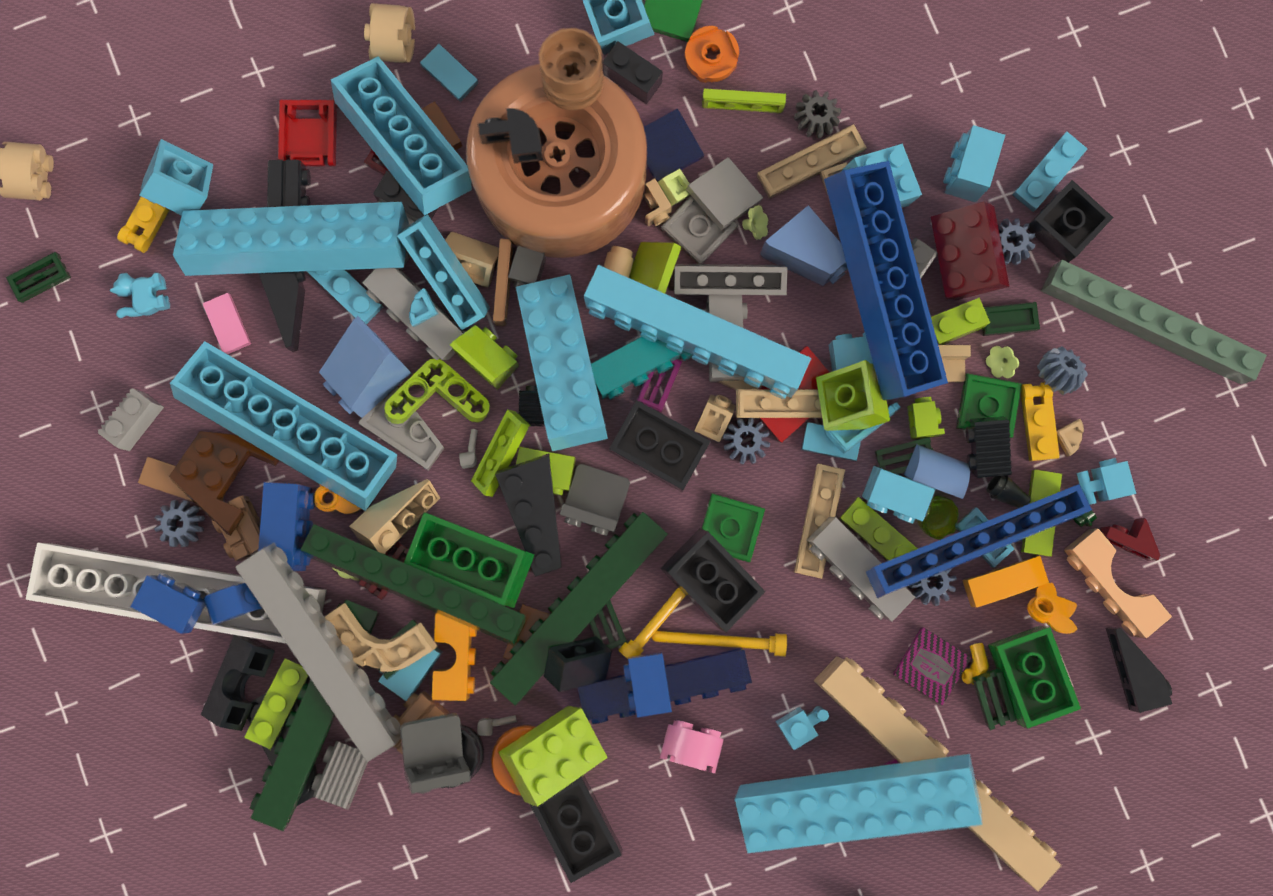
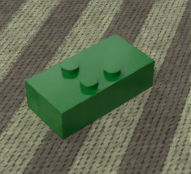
[404,512,535,608]

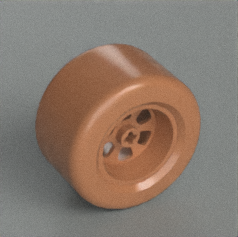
[466,64,647,258]

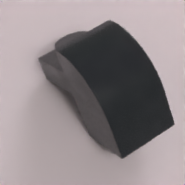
[478,108,543,164]

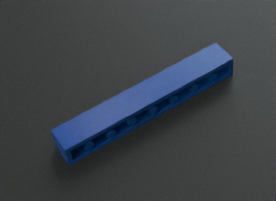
[866,484,1092,599]

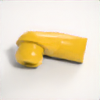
[961,643,989,685]

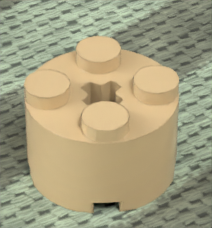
[364,3,415,63]
[0,142,54,201]

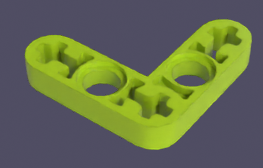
[384,359,490,424]

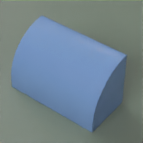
[904,444,970,499]

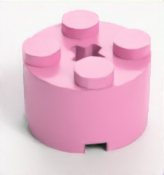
[660,720,724,773]

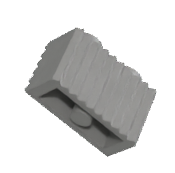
[98,389,164,451]
[312,741,368,810]

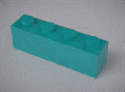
[591,337,693,400]

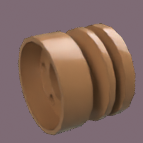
[539,28,604,110]

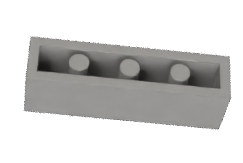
[674,264,787,295]
[363,268,465,361]
[807,517,915,622]

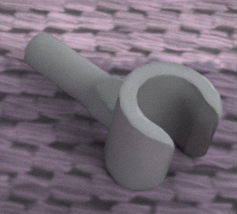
[459,429,478,469]
[477,715,517,736]

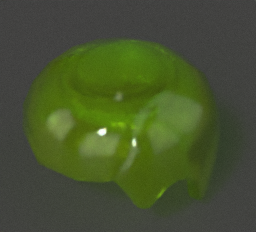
[917,496,959,540]

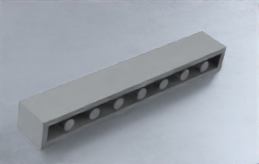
[235,543,401,762]

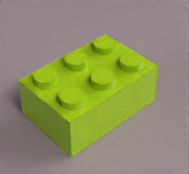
[498,706,608,807]

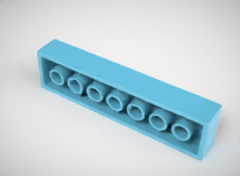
[173,202,409,276]
[584,265,811,399]
[170,341,397,511]
[735,754,982,853]

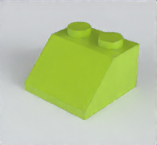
[450,325,519,390]
[816,360,890,431]

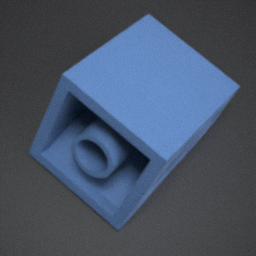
[760,206,848,286]
[319,316,412,418]

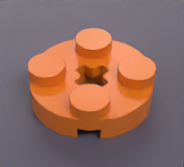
[685,26,739,83]

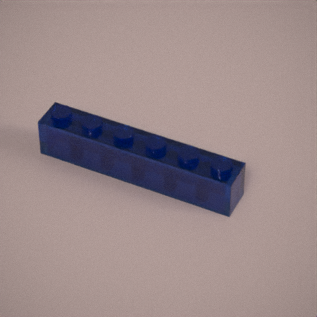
[577,648,752,724]

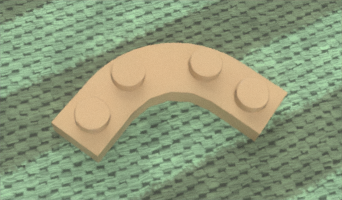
[325,603,437,672]

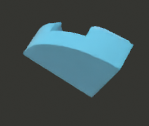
[409,288,439,327]

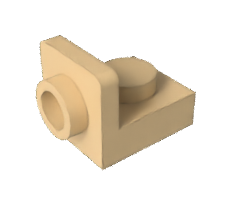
[643,179,672,226]
[695,395,736,442]

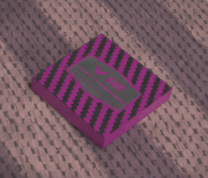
[893,627,972,706]

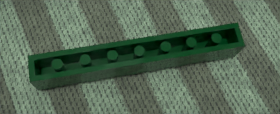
[490,512,668,706]
[301,524,526,646]
[249,600,380,831]

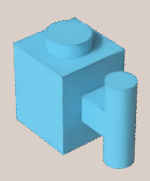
[1077,458,1136,505]
[775,706,829,750]

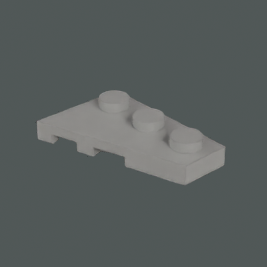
[358,387,444,471]

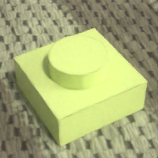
[658,169,690,206]

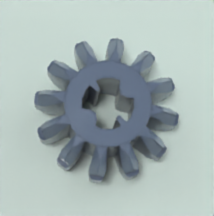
[998,218,1035,265]
[1037,346,1088,395]
[723,418,770,465]
[154,500,205,547]
[908,568,957,606]

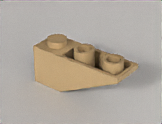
[349,479,440,554]

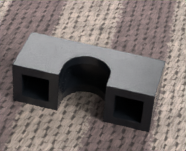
[201,635,275,731]

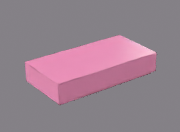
[202,293,251,354]

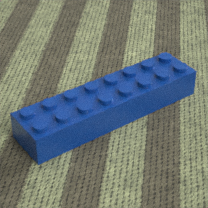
[824,161,948,401]

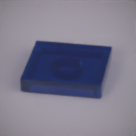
[644,109,704,182]

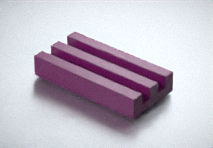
[637,359,682,413]

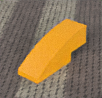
[962,556,1049,608]

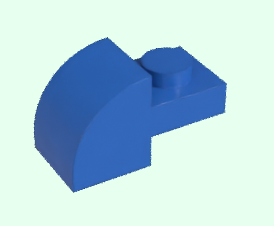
[204,583,262,626]

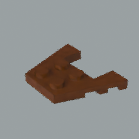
[169,431,279,536]

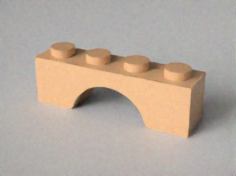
[1064,528,1172,638]

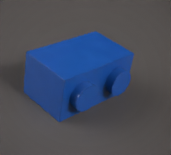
[130,573,206,634]
[623,652,672,718]

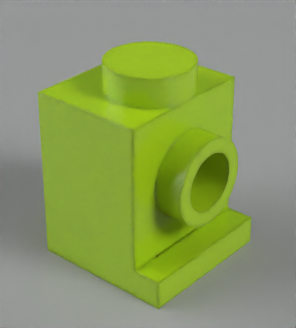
[907,397,945,439]

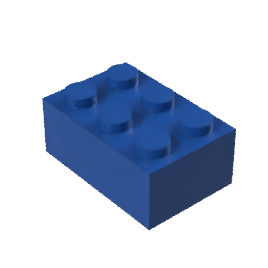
[258,482,315,571]

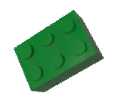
[988,626,1081,729]

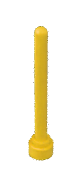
[618,588,686,659]
[651,631,787,657]

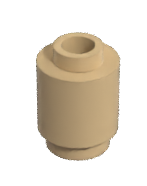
[604,246,634,278]

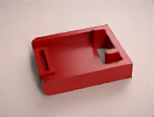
[278,100,337,166]

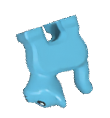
[110,273,170,318]

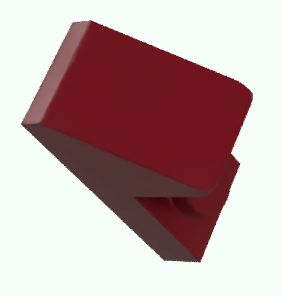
[1100,518,1160,561]

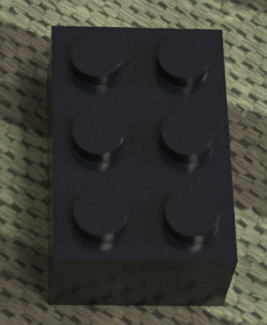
[609,400,711,492]
[660,528,766,632]
[530,775,622,883]

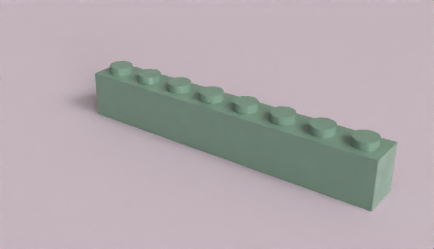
[1041,260,1267,385]

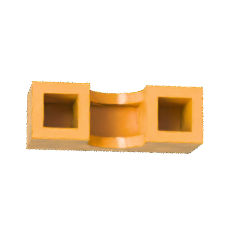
[432,613,477,701]

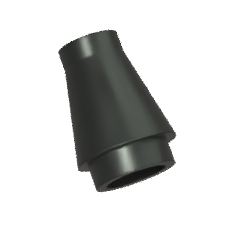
[987,475,1031,508]

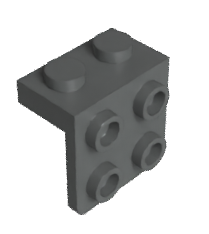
[560,464,630,536]
[400,713,470,794]

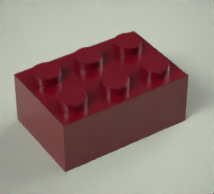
[930,201,1010,300]

